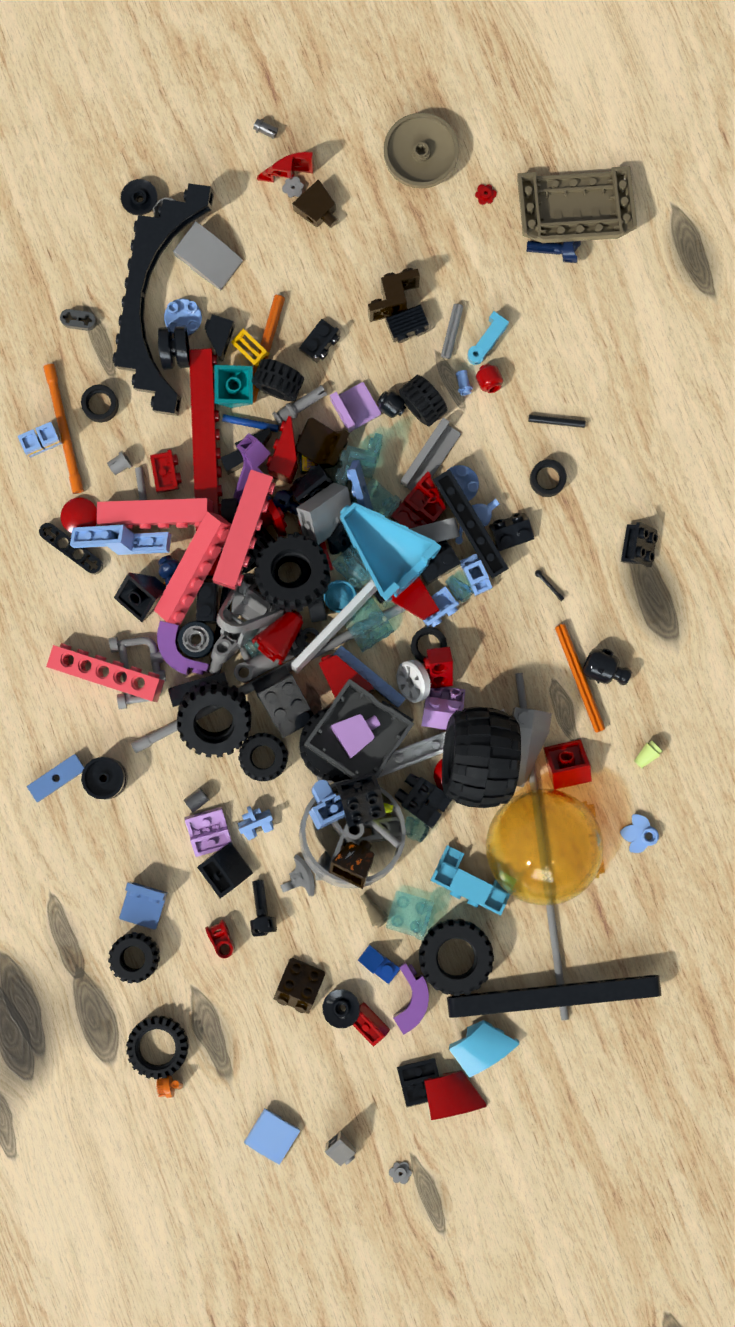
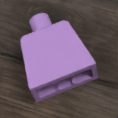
[331,714,380,759]

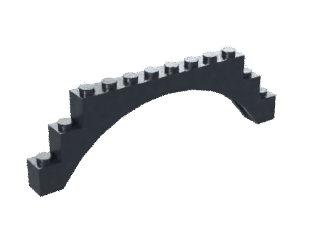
[113,183,214,416]

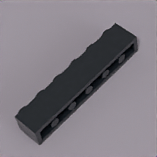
[433,469,509,579]

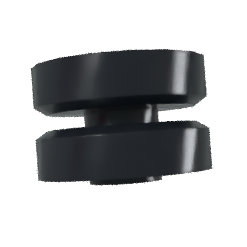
[158,325,190,370]
[81,757,128,800]

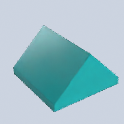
[214,365,253,408]

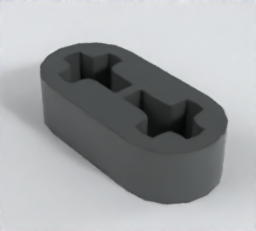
[60,309,97,331]

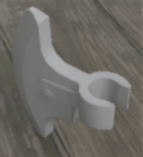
[280,854,315,896]

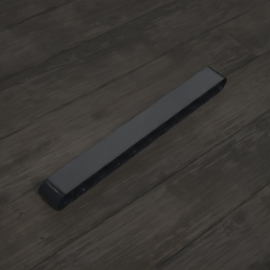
[447,975,662,1018]

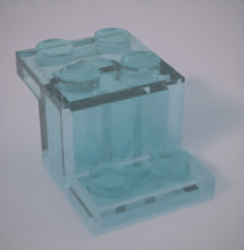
[335,433,383,486]

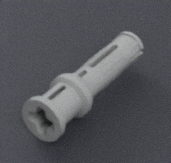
[272,385,327,427]

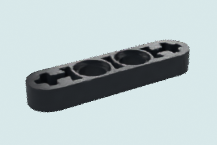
[39,523,103,575]

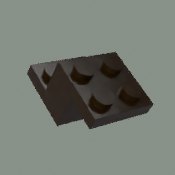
[368,268,420,322]

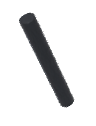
[528,414,586,428]

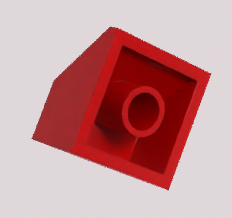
[543,739,592,790]

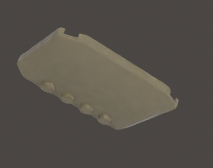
[517,166,637,243]

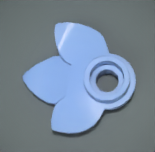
[620,814,659,853]

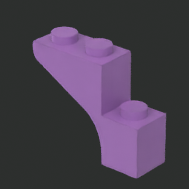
[233,433,271,502]

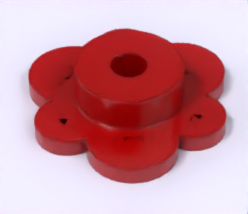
[475,184,497,205]

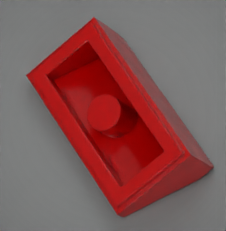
[353,1002,390,1047]

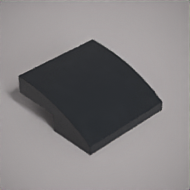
[397,1058,439,1108]

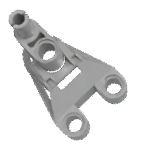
[209,573,286,675]

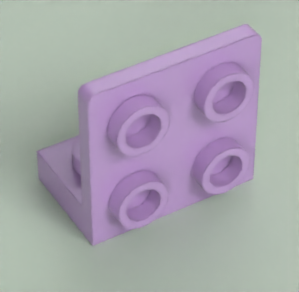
[330,382,381,433]

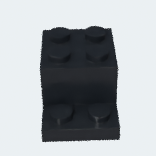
[257,674,314,738]

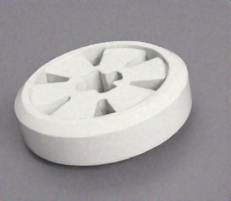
[397,660,431,703]

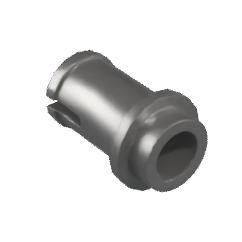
[253,119,278,139]

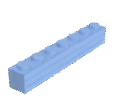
[334,645,406,708]

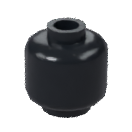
[377,390,406,418]

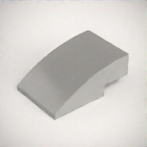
[173,221,243,291]

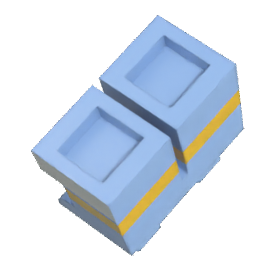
[18,422,62,458]

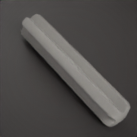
[441,304,463,359]

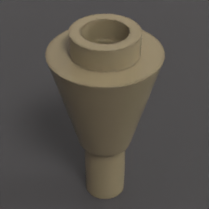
[360,893,389,928]

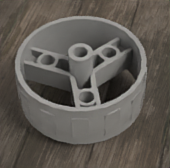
[299,779,406,888]

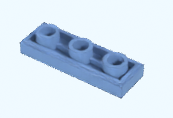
[347,460,373,510]
[26,754,84,802]

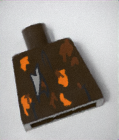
[329,840,375,889]

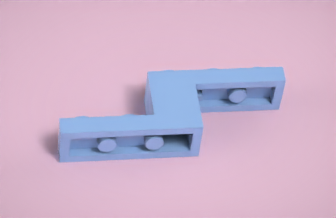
[70,525,172,555]

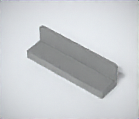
[401,418,461,491]

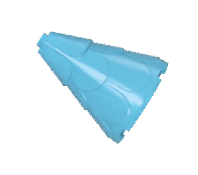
[340,503,441,602]

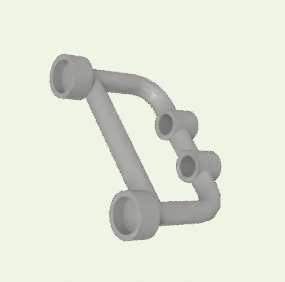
[109,637,166,709]

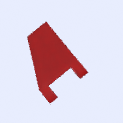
[391,576,439,620]

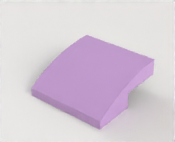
[185,806,232,857]

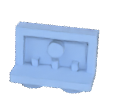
[422,586,459,628]

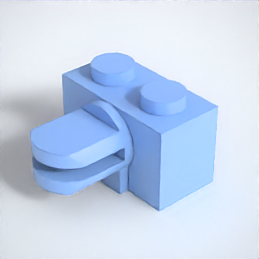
[309,780,345,830]

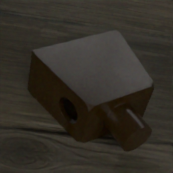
[292,179,338,228]

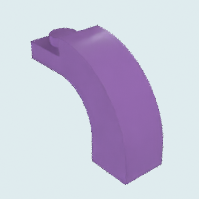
[157,621,210,676]
[393,962,429,1035]

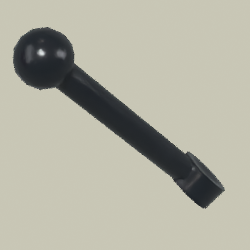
[535,570,564,602]

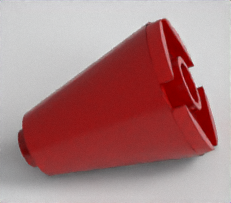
[252,610,303,665]

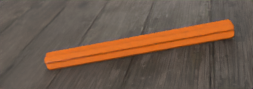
[253,295,285,403]
[555,624,605,733]

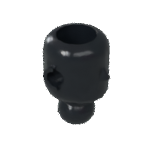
[583,648,632,685]

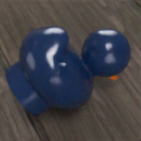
[158,555,180,586]

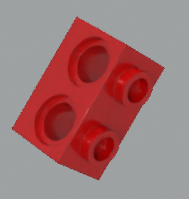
[424,647,453,689]

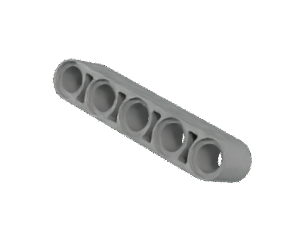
[410,518,460,543]

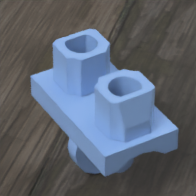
[238,806,274,840]

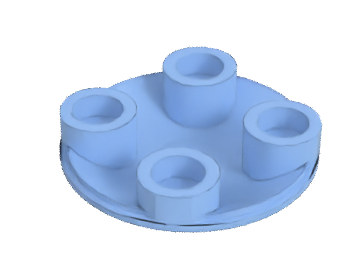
[164,299,202,335]
[448,465,479,501]

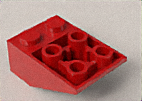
[266,416,298,484]

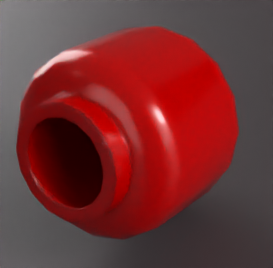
[476,364,504,393]

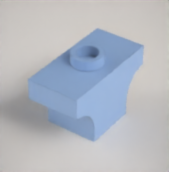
[460,554,493,596]

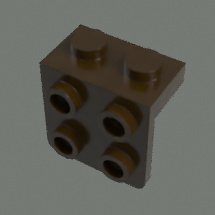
[295,418,350,469]
[273,958,325,1014]

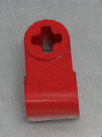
[205,919,235,958]

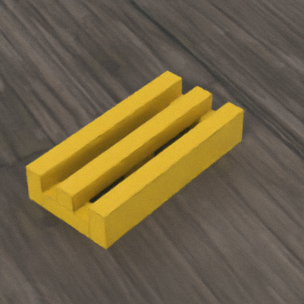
[231,329,270,368]

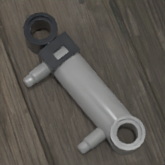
[234,628,319,683]

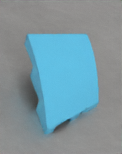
[449,1020,520,1078]

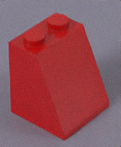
[319,654,374,698]

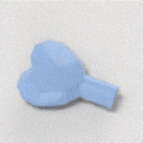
[472,498,500,527]

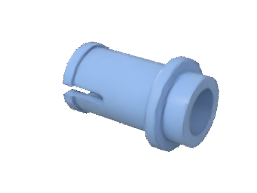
[455,370,473,396]

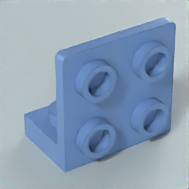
[119,881,168,930]

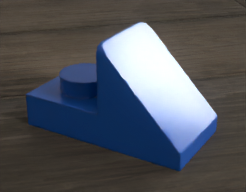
[358,944,400,984]

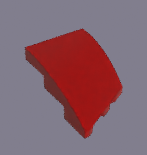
[257,152,314,183]
[390,471,446,529]
[424,1070,487,1120]

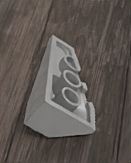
[512,707,552,787]

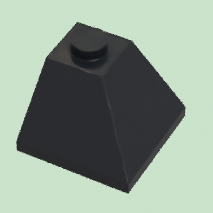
[114,572,166,622]

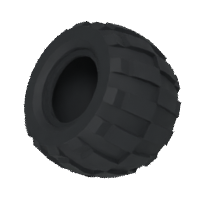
[442,707,521,808]

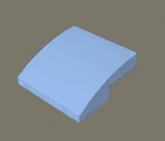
[244,1108,300,1165]

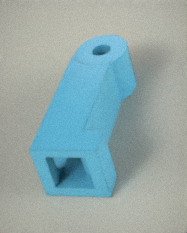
[467,311,509,365]

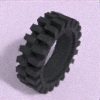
[126,1016,189,1079]

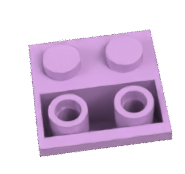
[421,687,465,730]

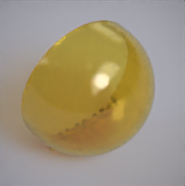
[486,789,605,906]

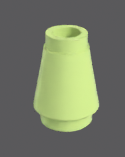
[634,740,662,768]

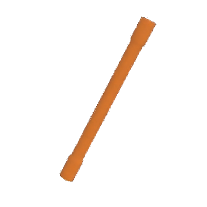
[43,364,84,494]

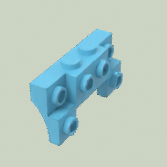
[430,845,517,916]

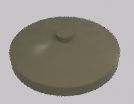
[384,113,459,189]

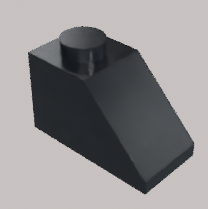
[204,314,235,361]

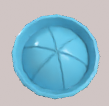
[324,580,357,613]

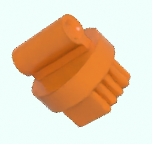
[156,1075,183,1098]

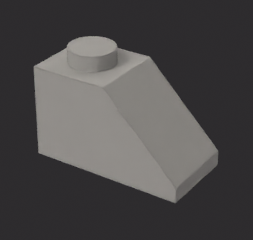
[325,1131,356,1166]

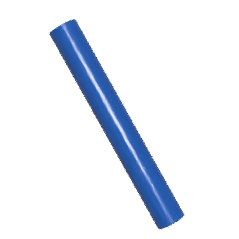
[222,414,279,432]

